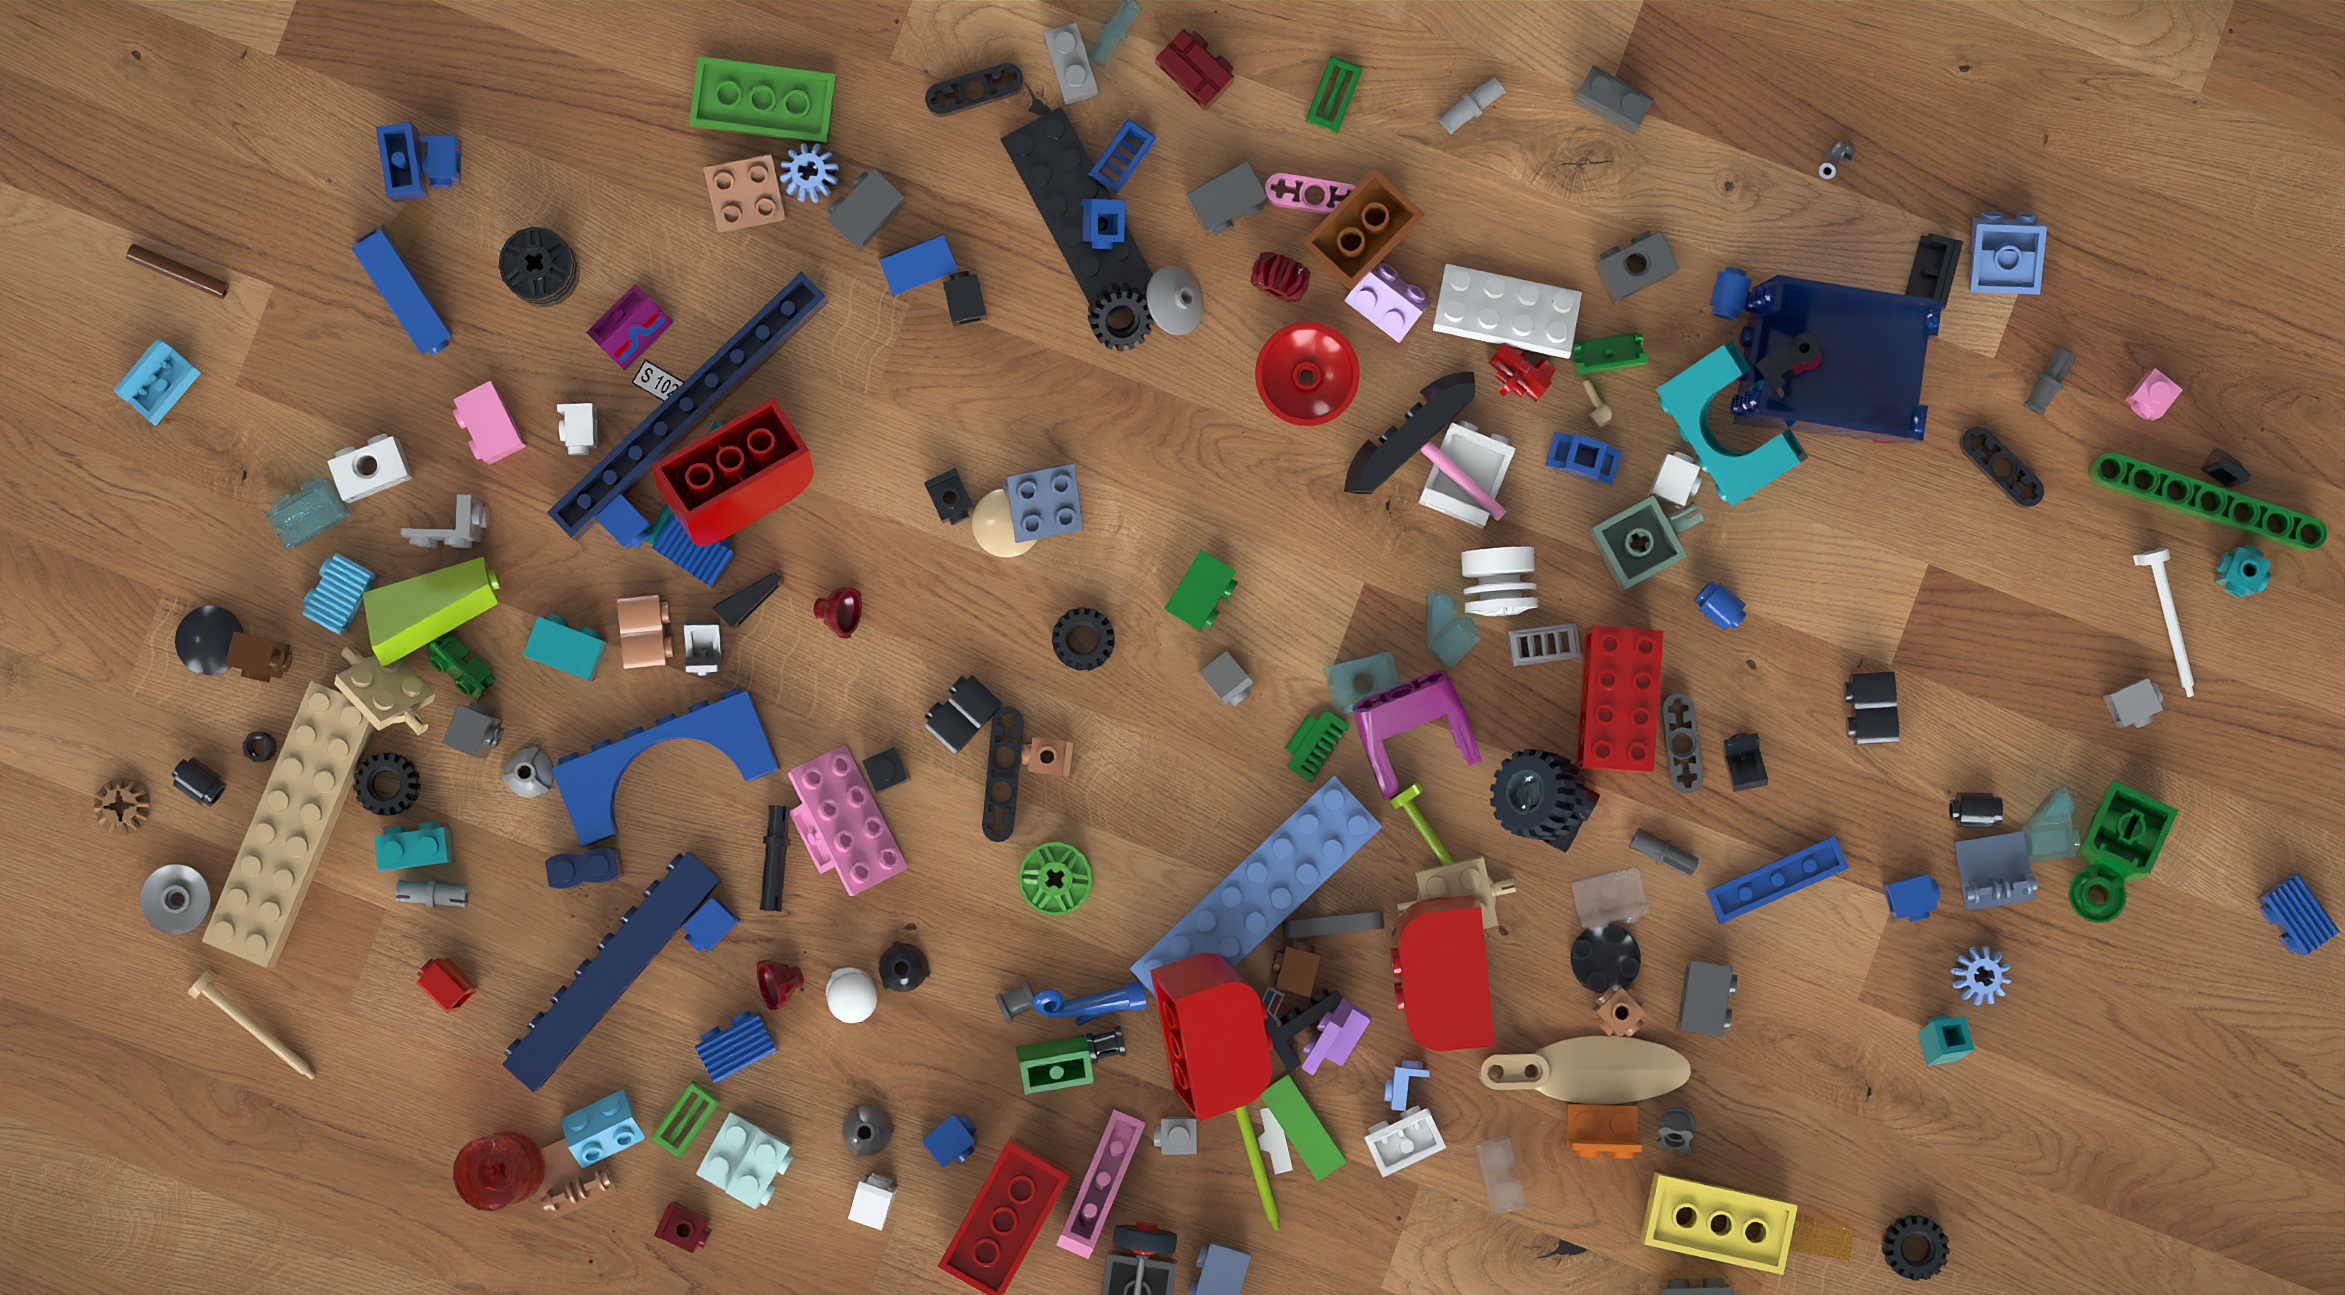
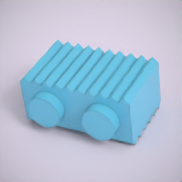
[302,553,378,636]

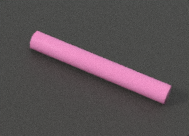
[1421,441,1507,521]

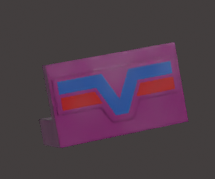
[586,284,673,371]

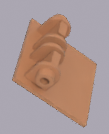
[703,153,786,233]
[526,1138,618,1220]

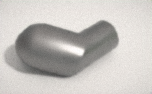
[1819,140,1855,179]

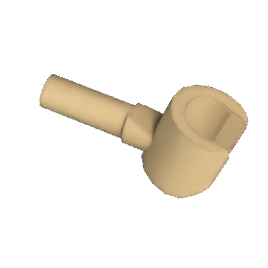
[1583,379,1612,430]

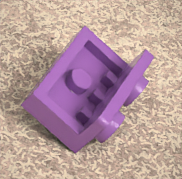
[1301,998,1372,1075]

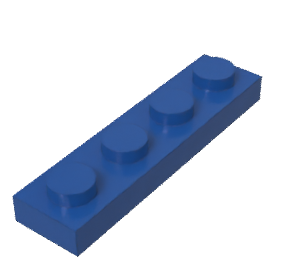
[1705,836,1849,924]

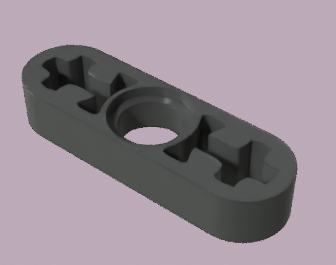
[1661,693,1703,794]
[1282,911,1385,939]

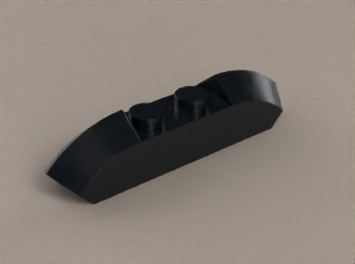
[1344,372,1475,495]

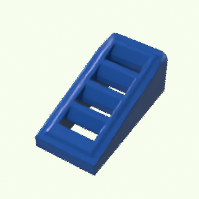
[1088,118,1157,195]

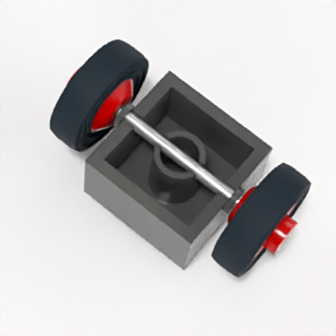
[1101,1222,1177,1295]

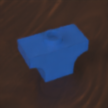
[1544,432,1622,486]

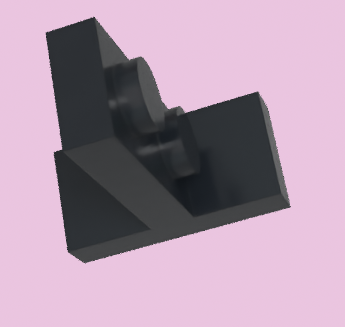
[1264,988,1342,1072]

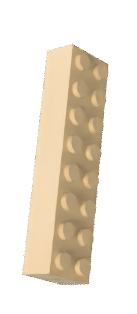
[202,681,375,968]

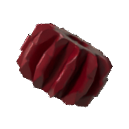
[1250,252,1311,302]

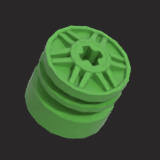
[1018,842,1093,916]

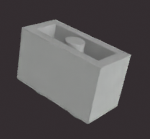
[1043,22,1098,106]

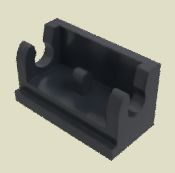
[1902,233,1963,313]

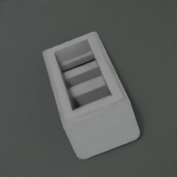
[1507,623,1581,667]

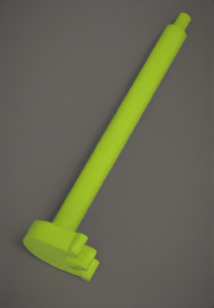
[1389,781,1454,865]
[1235,1105,1280,1231]

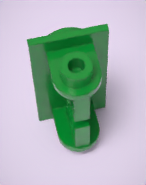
[427,633,496,701]

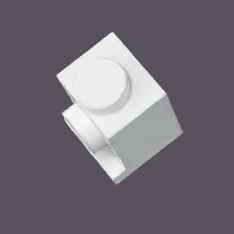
[557,403,598,455]

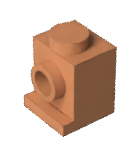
[1022,737,1075,778]

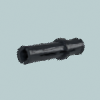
[759,805,791,912]

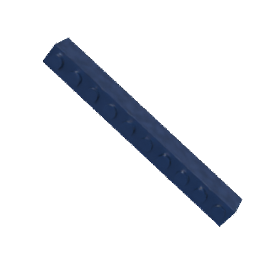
[547,271,829,541]

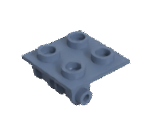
[1003,463,1083,543]
[1954,831,2037,911]

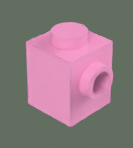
[2125,368,2183,421]

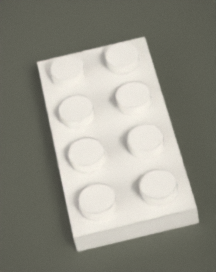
[1433,264,1582,359]

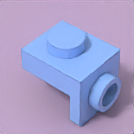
[1384,1060,1430,1111]

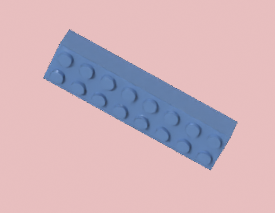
[1129,776,1382,996]

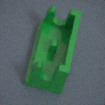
[1571,332,1648,378]

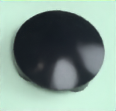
[175,606,244,676]
[1571,924,1641,993]

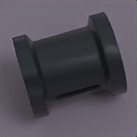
[1086,1026,1127,1064]

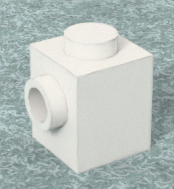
[1648,452,1702,508]

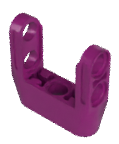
[1353,670,1482,800]

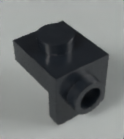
[1723,733,1768,792]

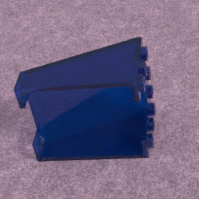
[1730,275,1943,444]

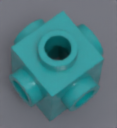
[2215,545,2271,598]

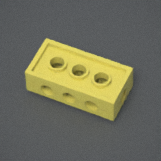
[1640,1172,1798,1275]

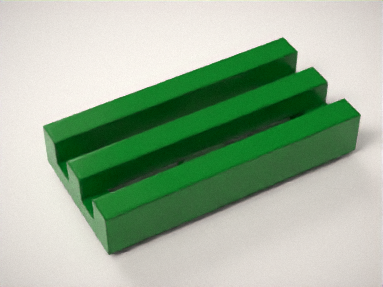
[1305,56,1363,134]

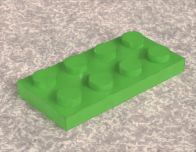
[689,56,837,145]

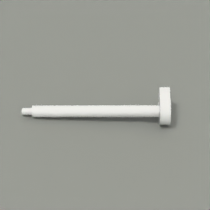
[2133,547,2194,697]

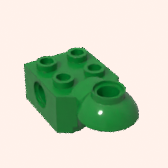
[2068,780,2179,923]

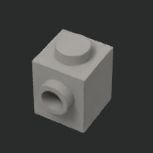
[2103,678,2163,728]
[1154,1116,1197,1155]

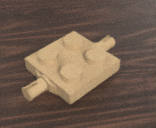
[334,644,435,735]
[1397,856,1516,929]

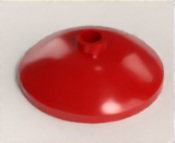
[1255,322,1360,427]

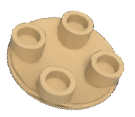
[972,489,1037,558]

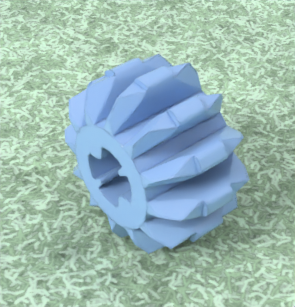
[780,143,839,203]
[1950,946,2012,1005]

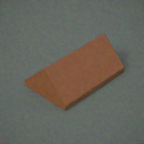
[1302,168,1425,290]

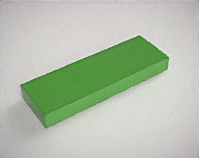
[1261,1074,1346,1182]

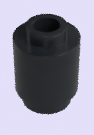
[172,757,227,807]
[1949,792,2003,828]

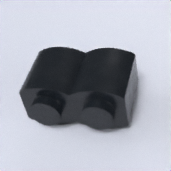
[1843,671,1899,745]
[924,675,1003,755]

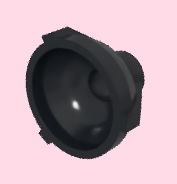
[879,941,930,992]

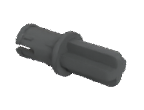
[2023,347,2076,416]
[1629,828,1699,876]

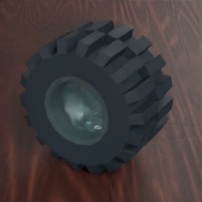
[1490,749,1587,841]

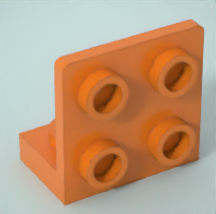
[1566,1103,1643,1159]

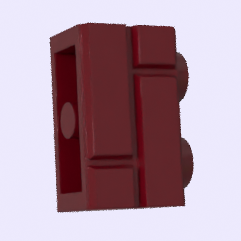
[1155,29,1234,111]

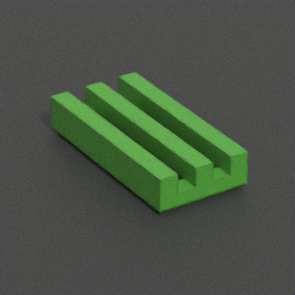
[651,1081,721,1159]

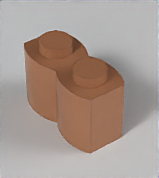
[617,595,674,669]

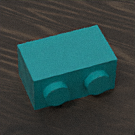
[523,613,608,681]

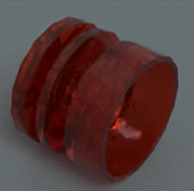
[453,1131,545,1212]

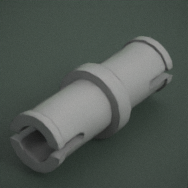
[1437,75,1506,135]
[395,880,470,908]

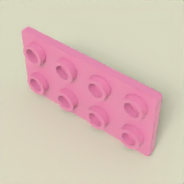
[788,745,908,896]

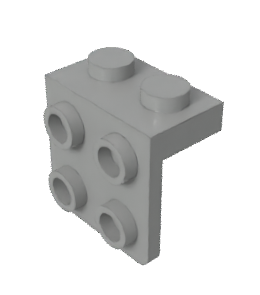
[400,494,489,548]

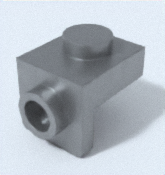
[684,619,723,676]

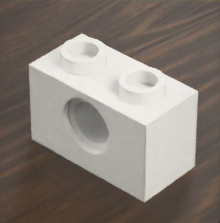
[327,434,414,503]

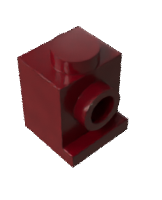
[654,1201,712,1253]

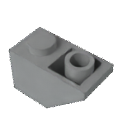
[1199,651,1253,707]

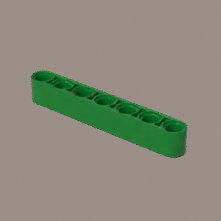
[2088,453,2327,552]

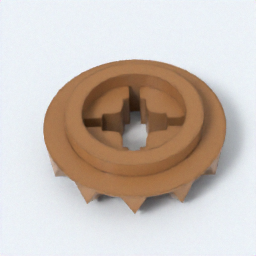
[93,778,150,834]

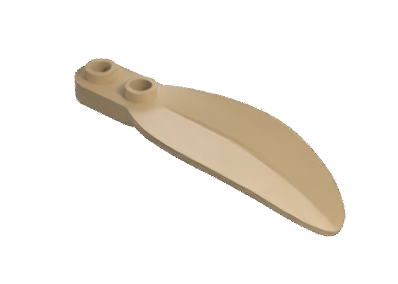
[1478,1035,1691,1105]

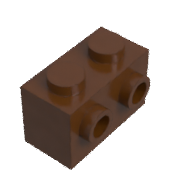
[225,631,292,683]
[1271,941,1321,997]

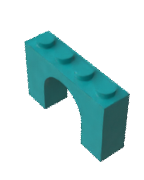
[1656,340,1809,506]

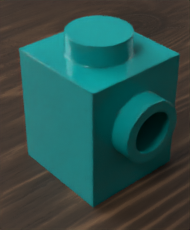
[1917,1015,1975,1066]

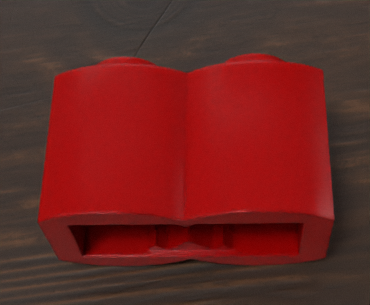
[416,958,479,1013]

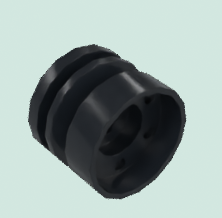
[498,227,580,307]

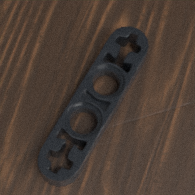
[982,707,1024,842]

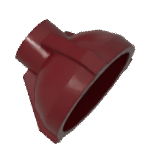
[813,587,862,639]
[756,959,804,1010]

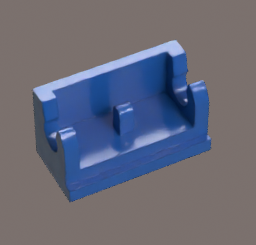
[879,234,958,296]

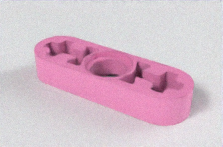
[1265,173,1357,215]

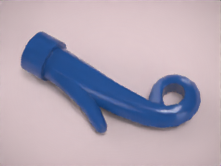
[1032,981,1146,1026]

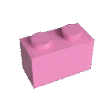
[453,381,527,465]

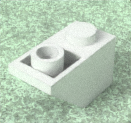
[848,1173,898,1230]

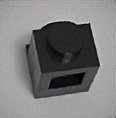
[924,468,974,526]

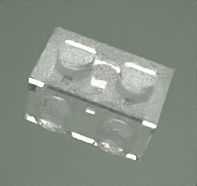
[1570,865,1651,930]

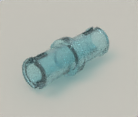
[1087,0,1142,68]

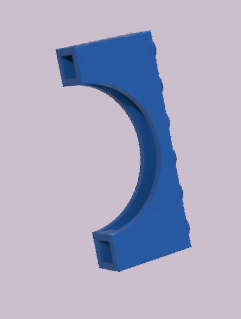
[551,687,781,847]

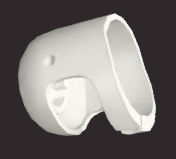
[826,966,878,1023]

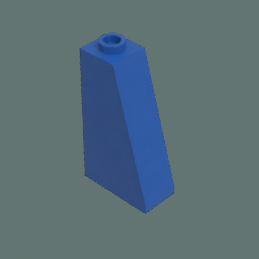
[351,224,452,355]

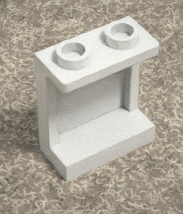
[1418,420,1516,529]

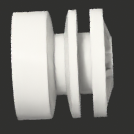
[1461,547,1538,616]

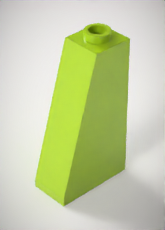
[363,557,501,667]

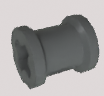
[995,980,1035,1024]

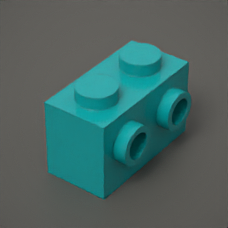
[374,821,455,871]

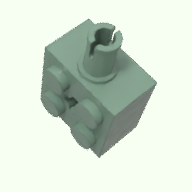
[1588,495,1704,592]

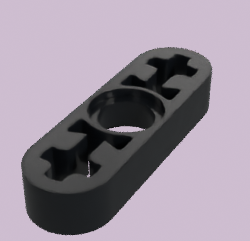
[925,63,1023,117]
[1960,427,2044,508]

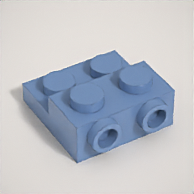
[1968,212,2047,295]

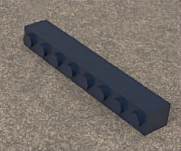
[502,852,723,1092]

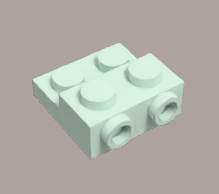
[696,1112,794,1209]

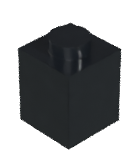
[943,271,987,327]
[862,747,911,794]

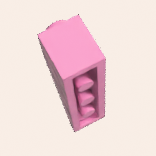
[1056,1109,1146,1259]

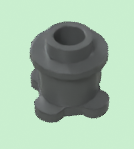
[1657,1107,1696,1154]

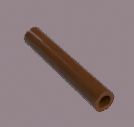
[126,244,230,300]

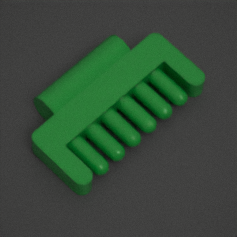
[1284,710,1349,782]

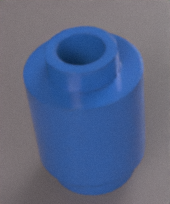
[1709,267,1752,321]
[1694,580,1747,631]

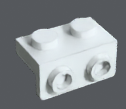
[1364,1105,1446,1178]

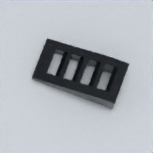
[2201,448,2251,488]
[713,572,784,629]

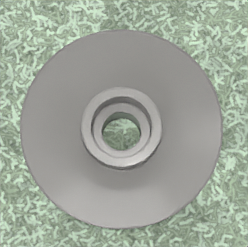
[1147,266,1204,335]
[140,864,211,934]

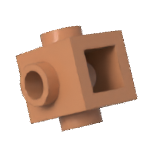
[1593,987,1646,1037]

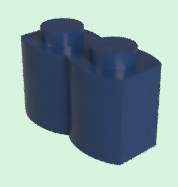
[545,848,624,889]

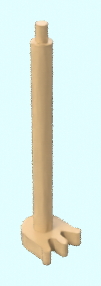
[188,969,316,1080]

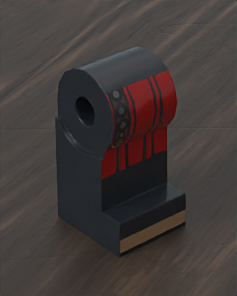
[1755,333,1823,399]

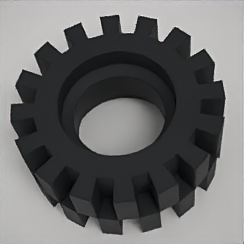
[1087,283,1154,351]
[1052,607,1115,671]
[353,752,421,816]
[1882,1215,1950,1281]

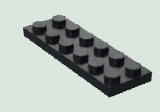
[1000,107,1153,318]

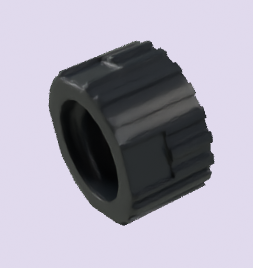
[242,731,277,762]

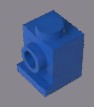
[421,135,461,188]
[1081,199,1125,249]

